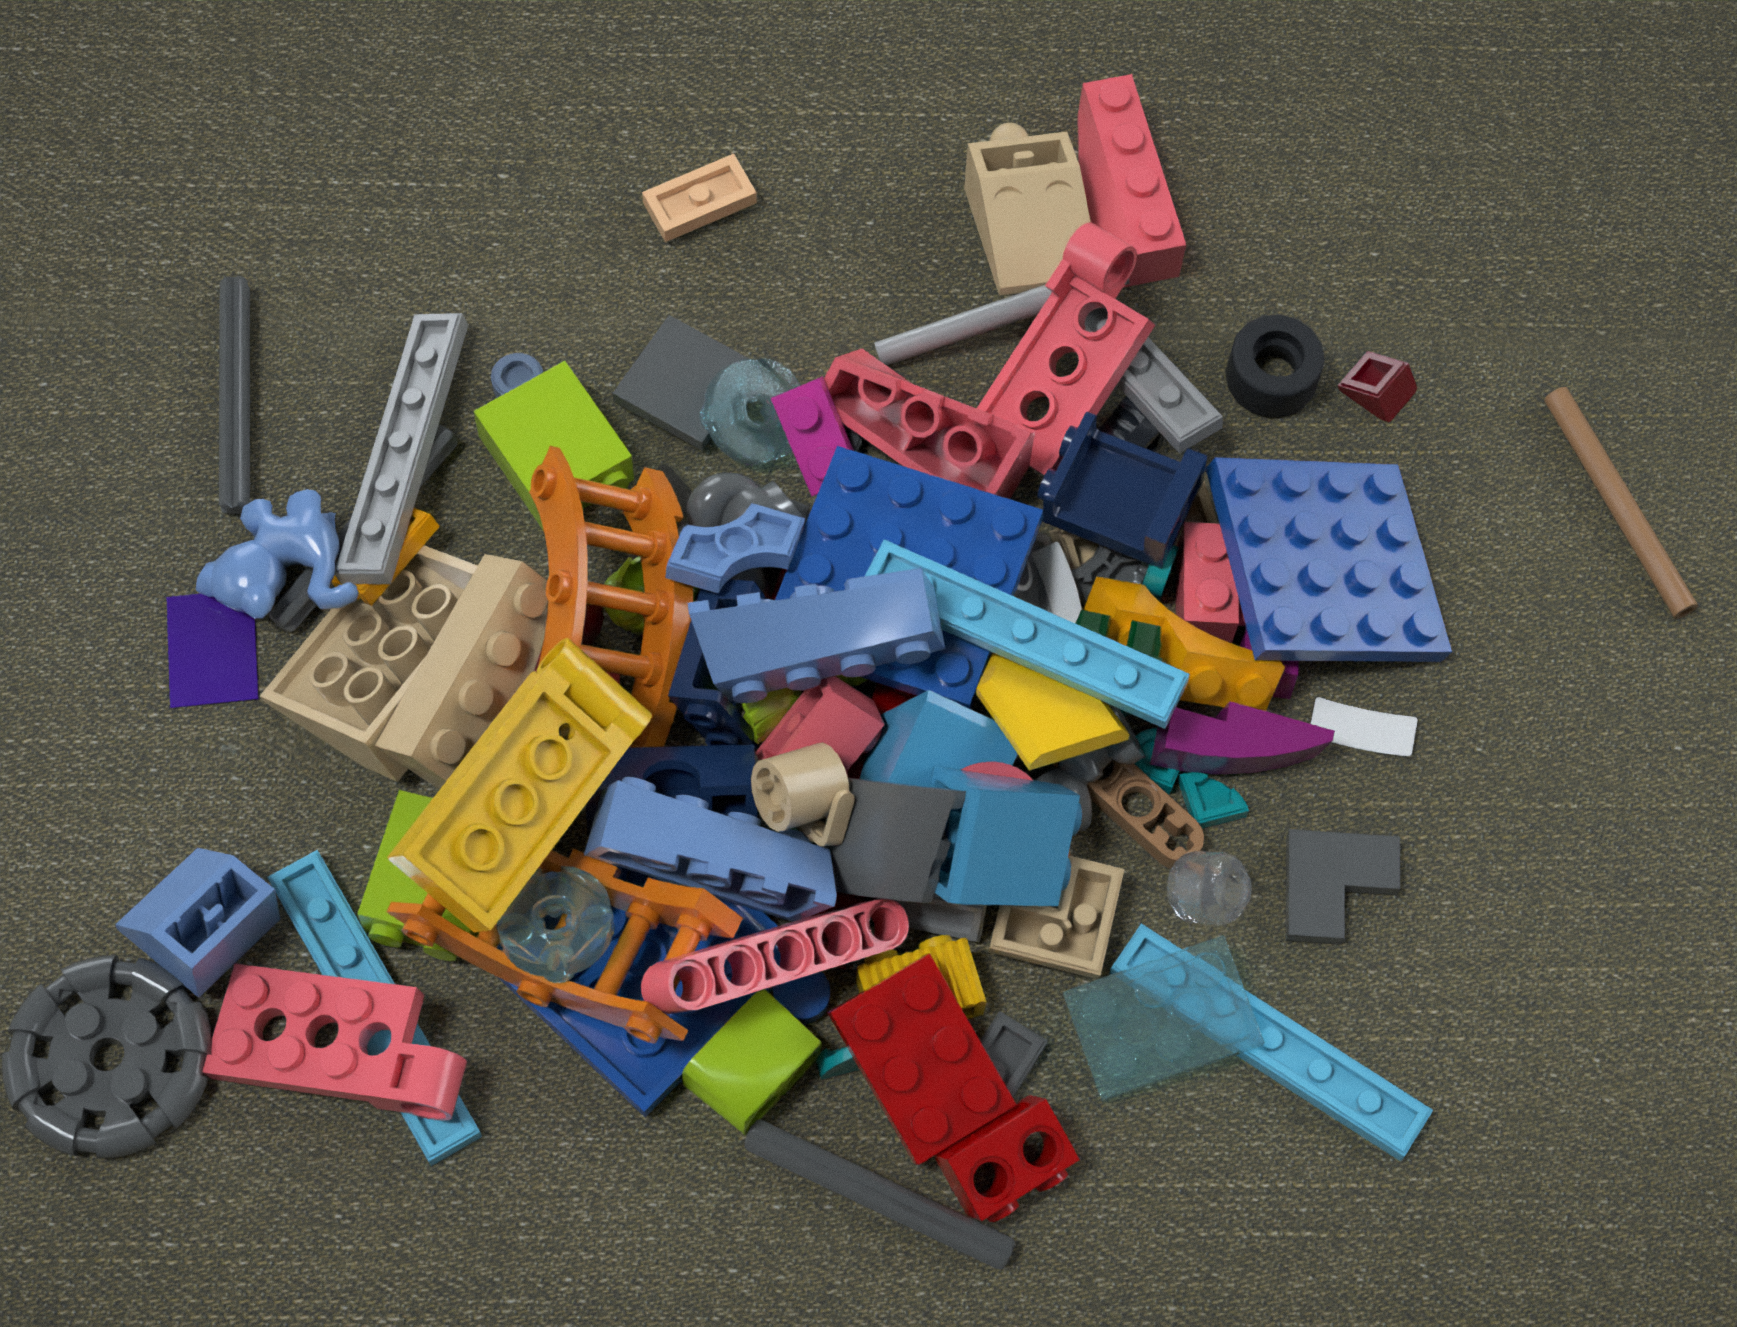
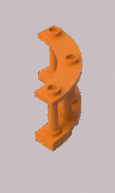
[529,446,693,748]
[386,849,743,1044]

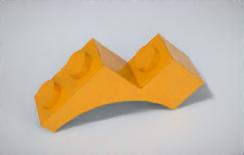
[1083,576,1285,711]

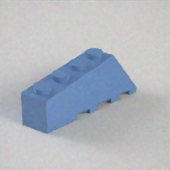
[688,568,945,703]
[584,777,837,922]

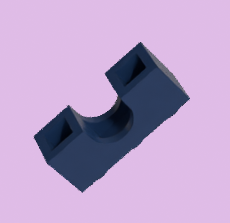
[586,745,757,835]

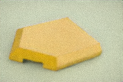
[976,652,1130,771]

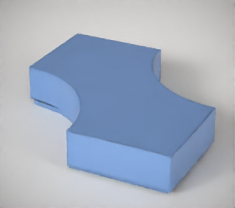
[665,503,805,593]

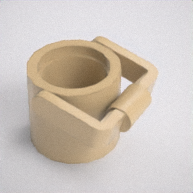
[751,742,855,846]

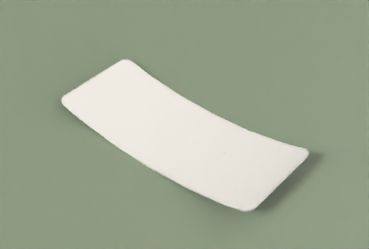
[1032,542,1082,623]
[1311,697,1418,756]

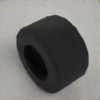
[1225,314,1325,418]

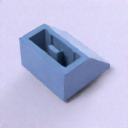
[115,848,280,997]

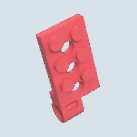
[976,222,1155,475]
[202,964,467,1121]

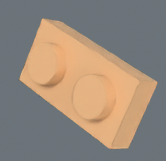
[642,154,757,242]

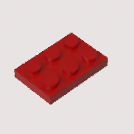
[827,953,1017,1165]

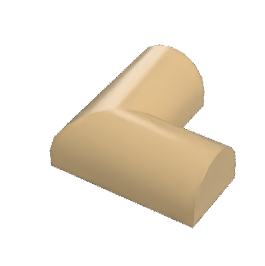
[988,856,1124,979]

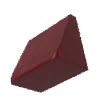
[1337,351,1417,423]

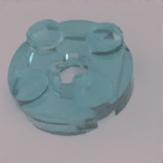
[700,358,801,466]
[497,866,615,983]

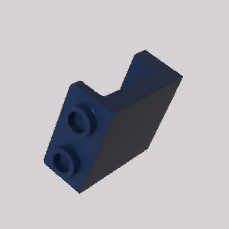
[1037,411,1207,569]
[668,579,767,749]

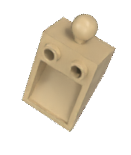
[964,123,1091,296]

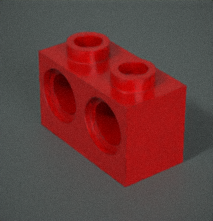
[934,1095,1080,1222]

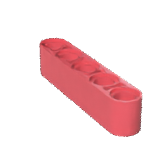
[641,899,909,1014]

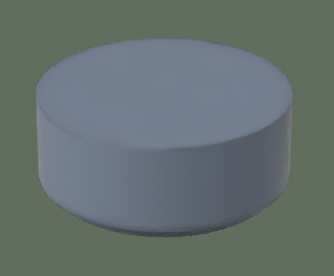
[491,353,543,398]

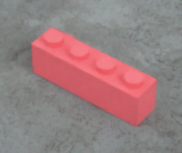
[1077,74,1186,288]
[824,349,1035,499]

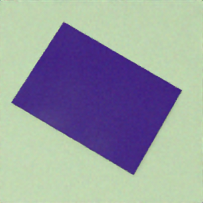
[166,594,258,708]

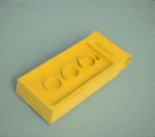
[387,638,652,932]

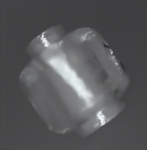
[1167,851,1252,926]

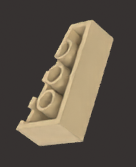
[375,554,548,790]

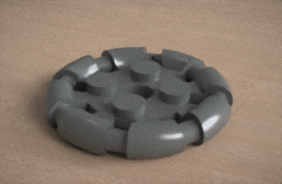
[2,955,213,1159]

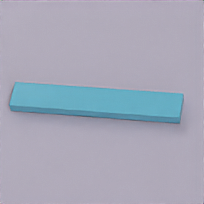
[865,540,1190,729]
[267,850,482,1166]
[1109,923,1433,1162]

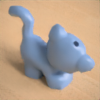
[196,489,359,619]

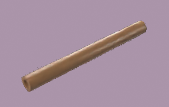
[1544,387,1698,619]

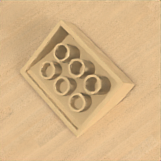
[260,545,478,782]

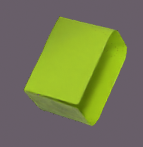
[682,989,822,1135]

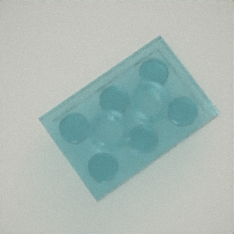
[1062,935,1265,1102]

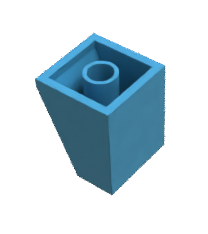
[859,690,1018,787]
[930,766,1082,906]

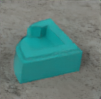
[1178,772,1249,829]
[816,1047,860,1080]

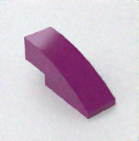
[1150,701,1335,775]

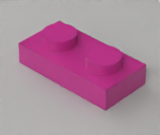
[771,376,854,496]

